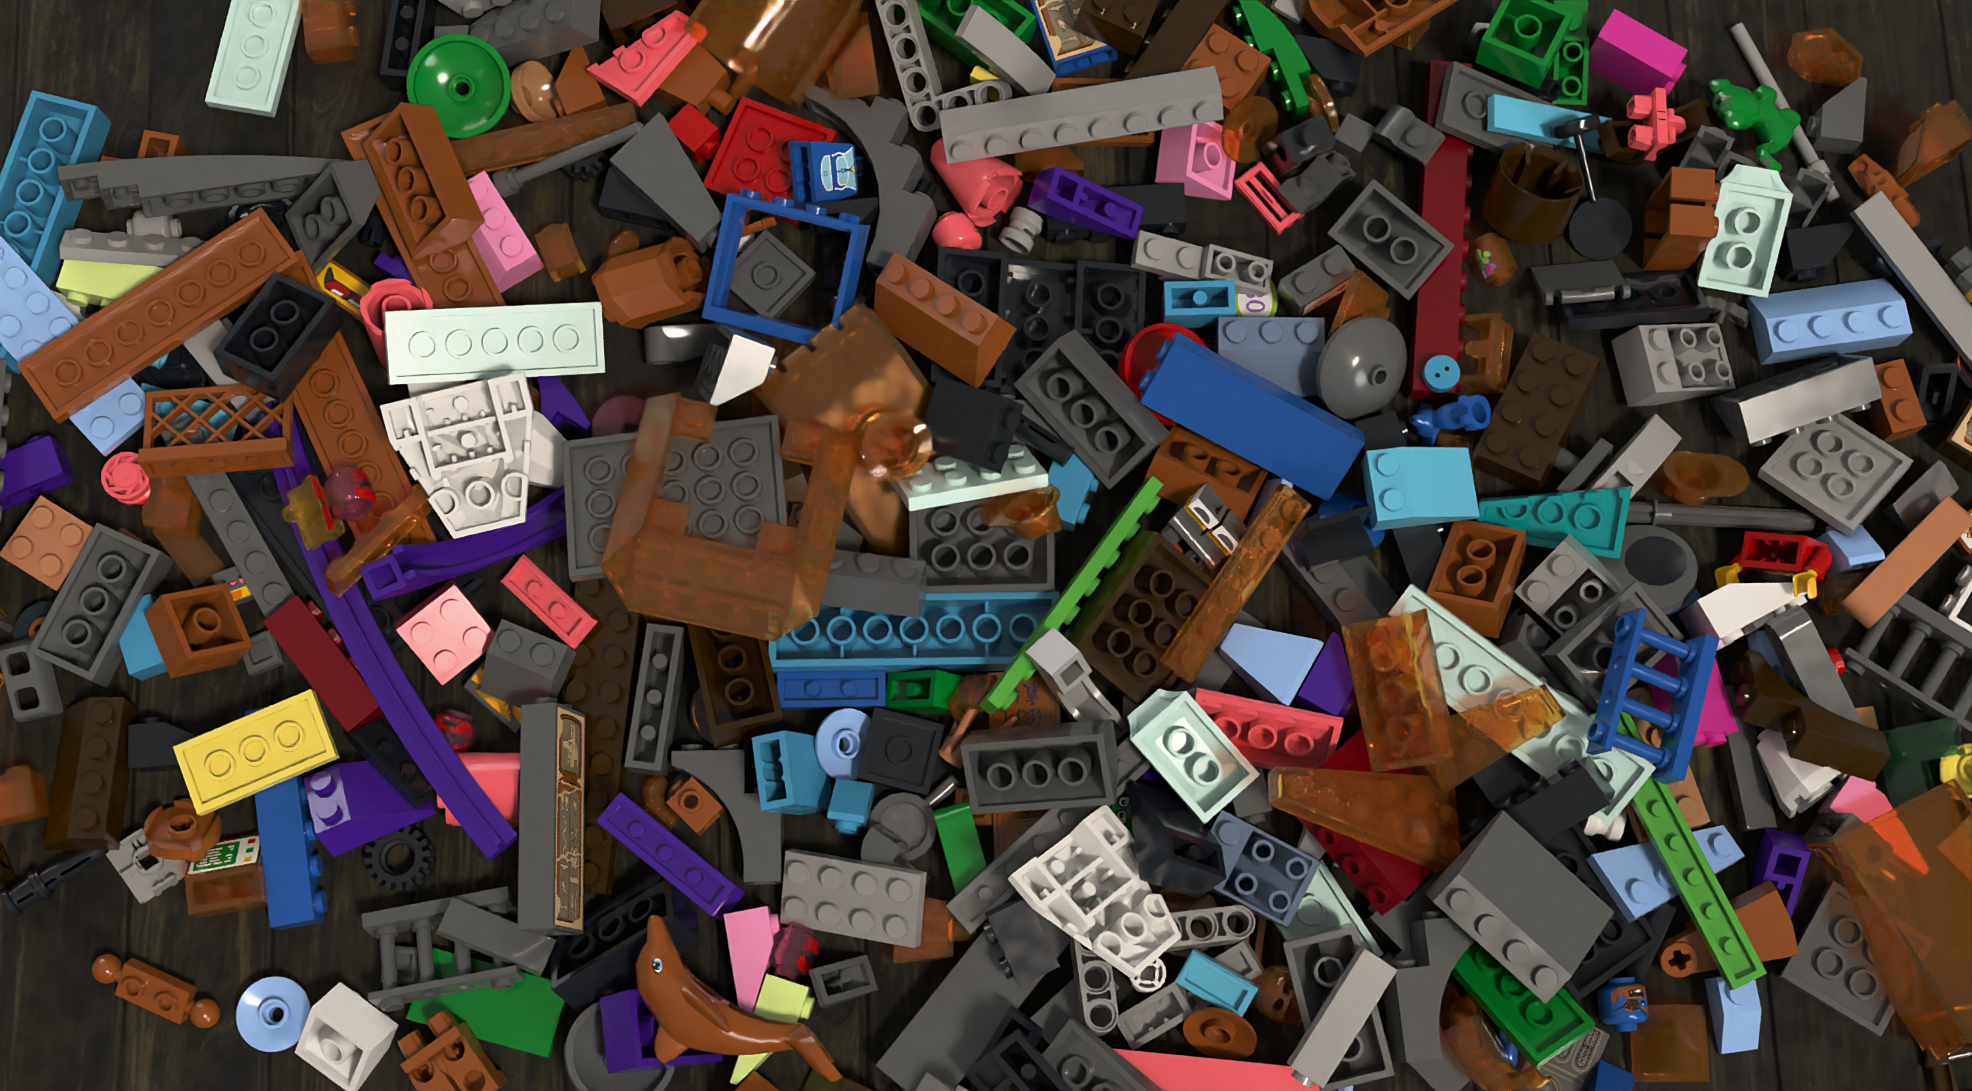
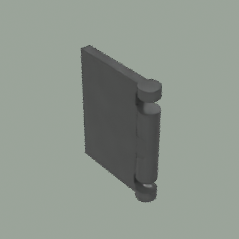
[1530,260,1631,306]

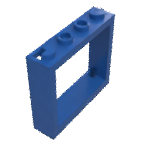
[702,188,870,351]

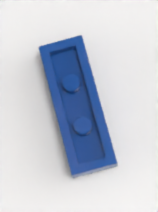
[777,671,886,710]

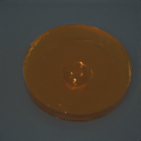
[1305,73,1339,133]

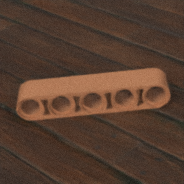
[1840,495,1972,629]

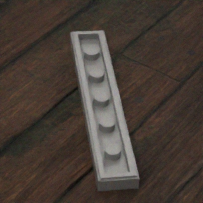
[1849,191,1972,370]

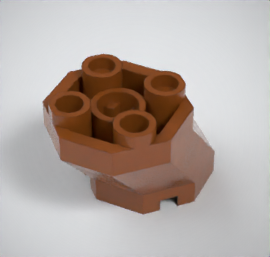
[591,236,712,330]

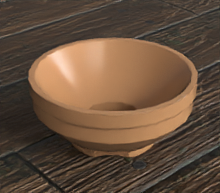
[511,60,559,124]

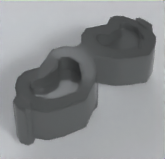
[1704,296,1750,329]

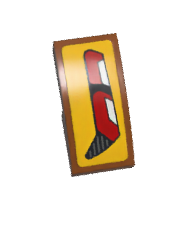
[316,259,371,325]

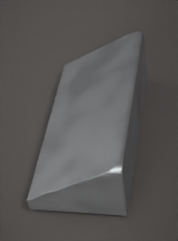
[1883,459,1959,535]

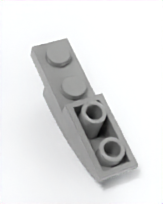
[1130,230,1273,295]
[1584,414,1682,499]

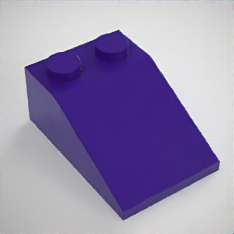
[303,761,437,857]
[600,987,723,1074]

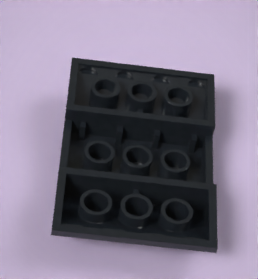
[930,246,1146,400]

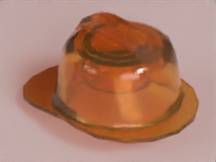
[1663,451,1749,506]
[980,486,1062,540]

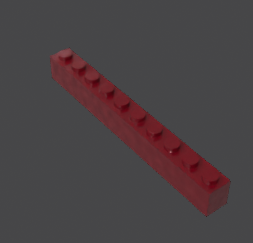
[1407,61,1474,403]

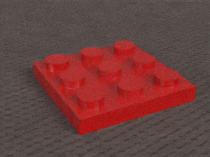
[703,96,838,226]

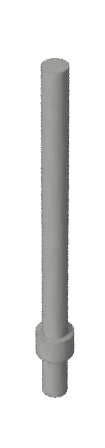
[1730,23,1841,204]

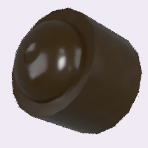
[1481,143,1585,245]

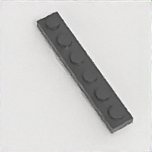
[160,418,295,619]

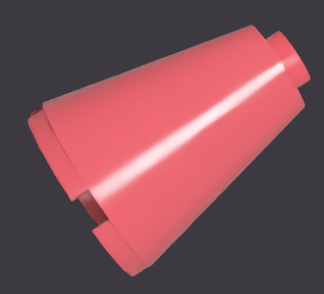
[930,138,1023,227]
[360,278,433,369]

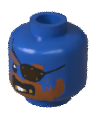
[1596,977,1649,1032]

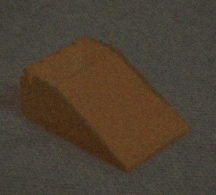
[751,302,945,558]
[1829,778,1972,1061]

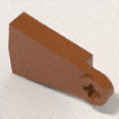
[1658,880,1799,977]

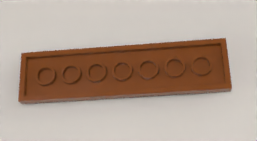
[340,111,506,309]
[16,207,303,424]

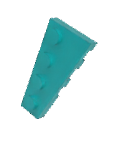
[1477,486,1632,559]

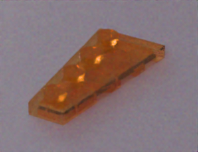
[1401,684,1567,794]

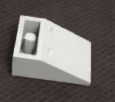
[1678,583,1808,651]

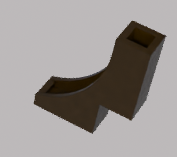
[1730,649,1891,782]

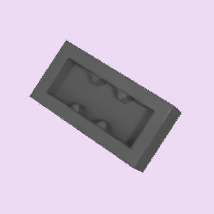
[1553,438,1613,492]

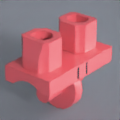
[1626,87,1686,161]

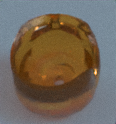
[1252,964,1303,1027]

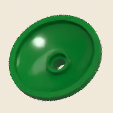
[406,34,511,139]

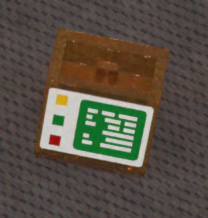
[184,833,268,918]

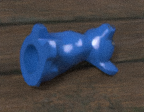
[1409,394,1491,447]

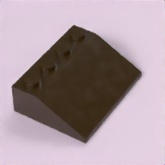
[1063,529,1234,707]

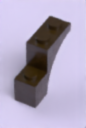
[1597,98,1723,166]

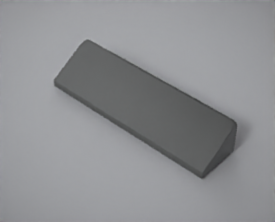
[1721,685,1777,833]

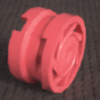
[101,452,160,506]

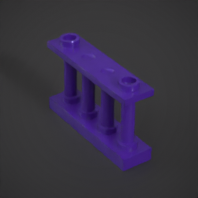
[596,792,745,922]

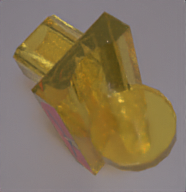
[282,475,345,550]

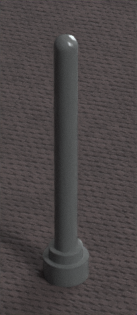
[493,122,644,198]

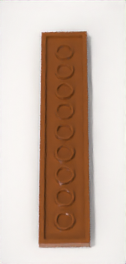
[248,249,439,564]

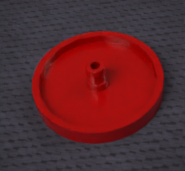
[1119,323,1208,425]

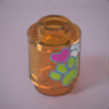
[1473,232,1518,286]

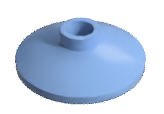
[815,708,871,781]
[236,976,311,1052]

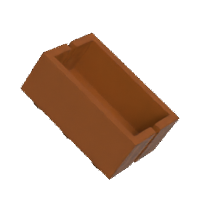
[1643,166,1720,272]

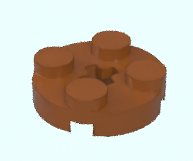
[144,798,222,862]

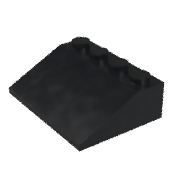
[1541,823,1661,1002]

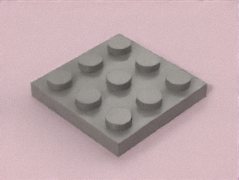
[1757,413,1913,537]

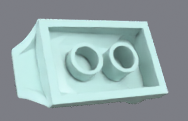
[1696,164,1793,298]
[1127,688,1260,824]

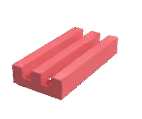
[1233,161,1305,236]

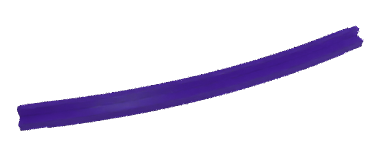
[256,402,519,861]

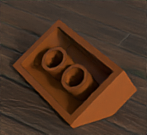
[1143,425,1269,522]
[1426,520,1526,638]

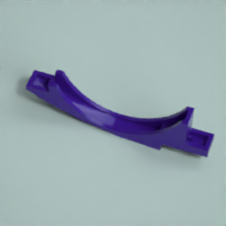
[373,252,596,438]
[359,485,567,602]

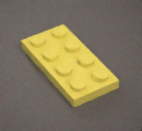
[173,689,340,816]

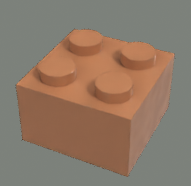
[0,495,94,592]

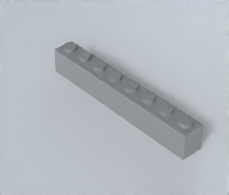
[939,66,1224,164]

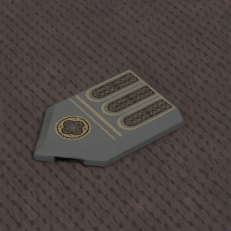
[1511,1027,1610,1091]

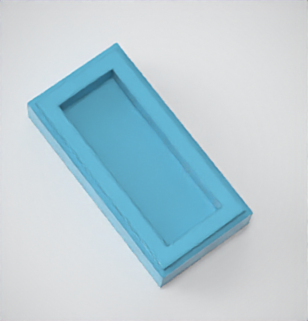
[1175,948,1259,1017]

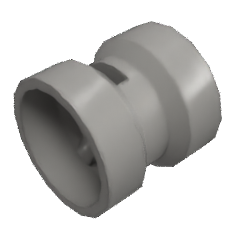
[999,207,1045,255]

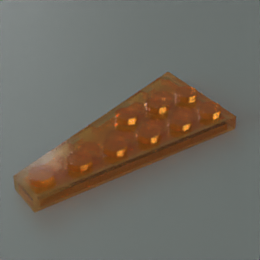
[1268,766,1461,873]

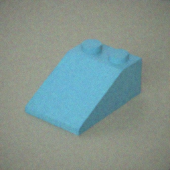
[1361,447,1480,531]

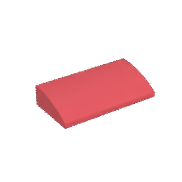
[1194,688,1343,777]

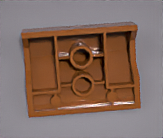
[1298,0,1458,58]

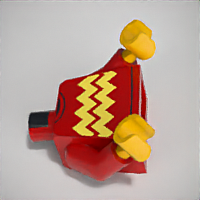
[1715,531,1832,599]

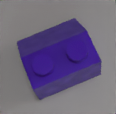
[1290,632,1355,718]

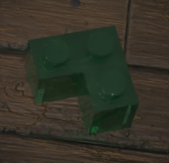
[1882,717,1966,806]

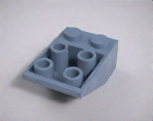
[1208,810,1321,928]

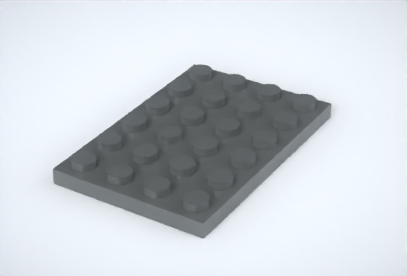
[562,414,791,582]

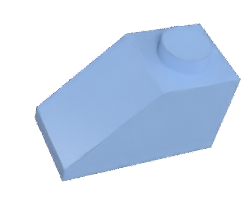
[1816,525,1886,580]
[1704,977,1761,1054]

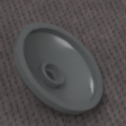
[1316,316,1407,420]
[564,1001,675,1091]

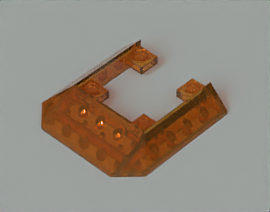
[601,392,860,642]

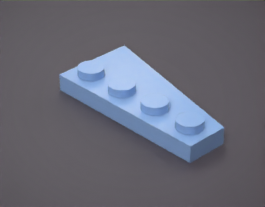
[1586,825,1745,923]

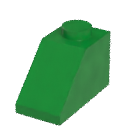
[885,670,969,715]

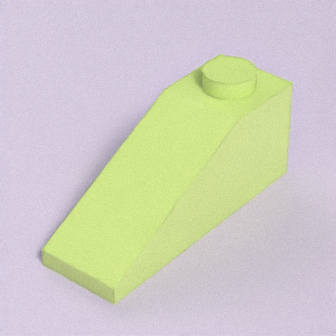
[730,974,815,1085]

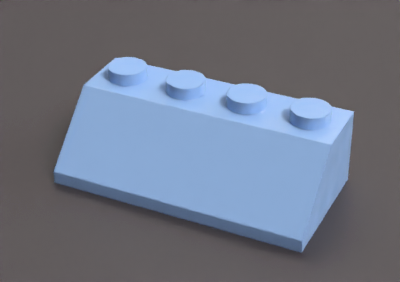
[1746,278,1913,365]

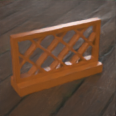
[138,384,295,478]

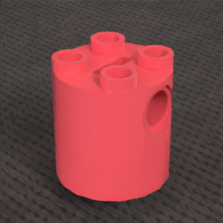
[437,752,520,826]

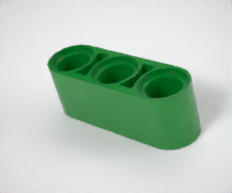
[933,801,987,895]

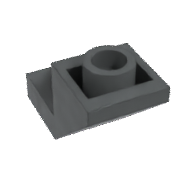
[1278,150,1357,215]

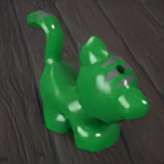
[1709,79,1801,173]

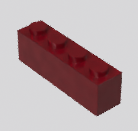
[262,595,385,733]

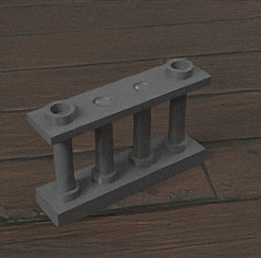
[1839,593,1972,738]
[362,886,525,1012]

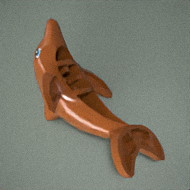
[636,915,843,1082]

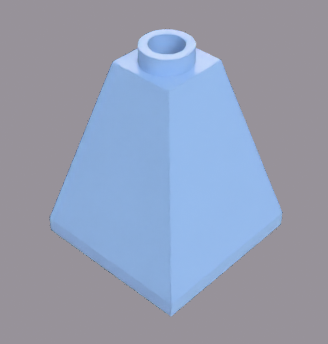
[1215,623,1324,707]

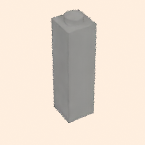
[1287,946,1397,1088]

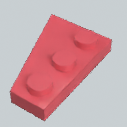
[587,10,706,107]

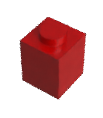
[668,102,722,165]

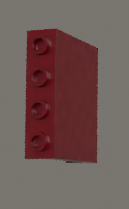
[1282,723,1462,916]

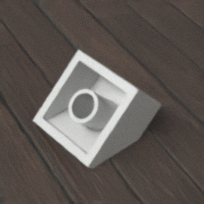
[294,982,398,1091]

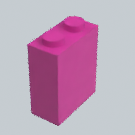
[1588,9,1688,97]
[1649,653,1739,747]

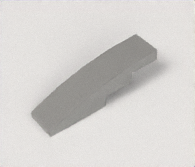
[954,5,1056,97]
[1116,939,1265,1051]

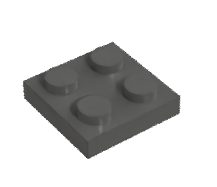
[730,229,817,319]

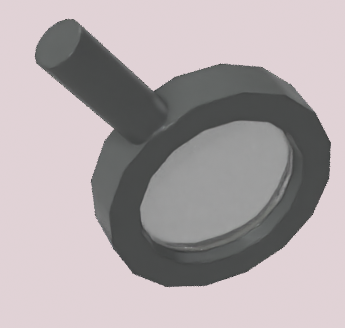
[868,774,961,862]

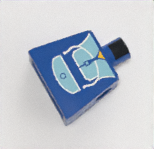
[789,141,867,208]

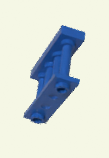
[1586,607,1719,784]

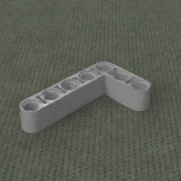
[875,0,1013,132]
[1070,905,1255,1036]

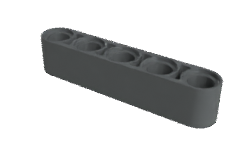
[1763,605,1863,725]

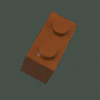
[1866,358,1927,443]

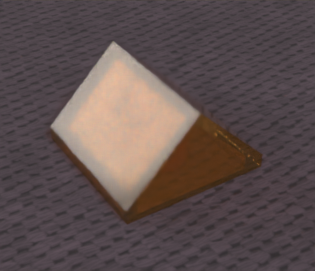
[1630,1004,1710,1082]

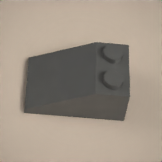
[1327,179,1455,301]
[1541,581,1684,711]

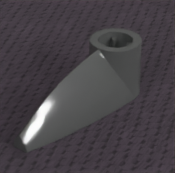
[644,323,744,365]

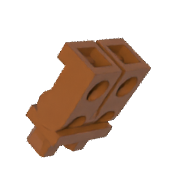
[397,1009,509,1091]

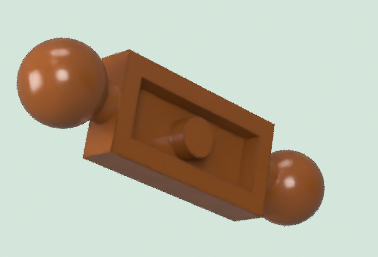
[92,954,221,1029]

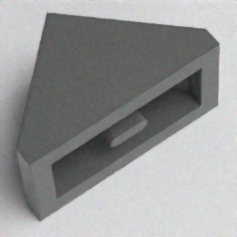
[809,954,878,1009]

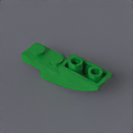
[1230,0,1311,121]
[1548,0,1590,106]

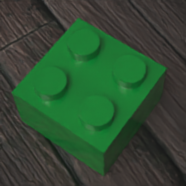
[1475,0,1575,89]

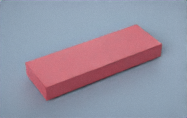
[501,554,598,649]

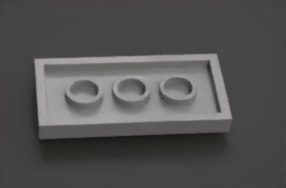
[780,848,927,948]

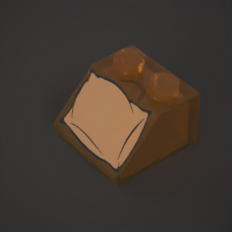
[1894,99,1972,188]

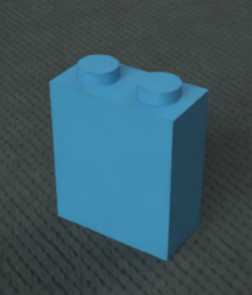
[752,730,832,815]

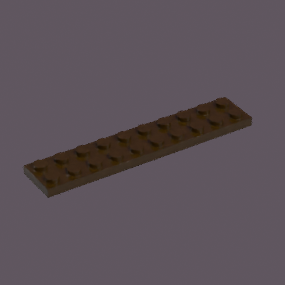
[561,574,648,895]

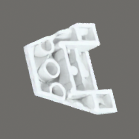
[380,372,534,539]
[1008,805,1182,979]

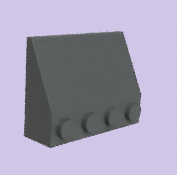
[909,484,1056,593]
[1425,810,1614,1004]

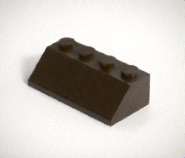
[682,592,784,749]
[44,697,139,850]

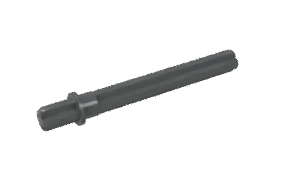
[1626,499,1816,531]

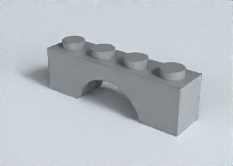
[1026,627,1129,741]

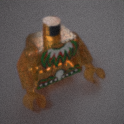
[1444,994,1552,1091]

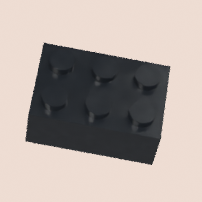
[213,272,344,404]

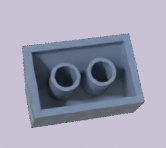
[1215,317,1325,397]

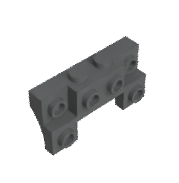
[1676,125,1835,230]

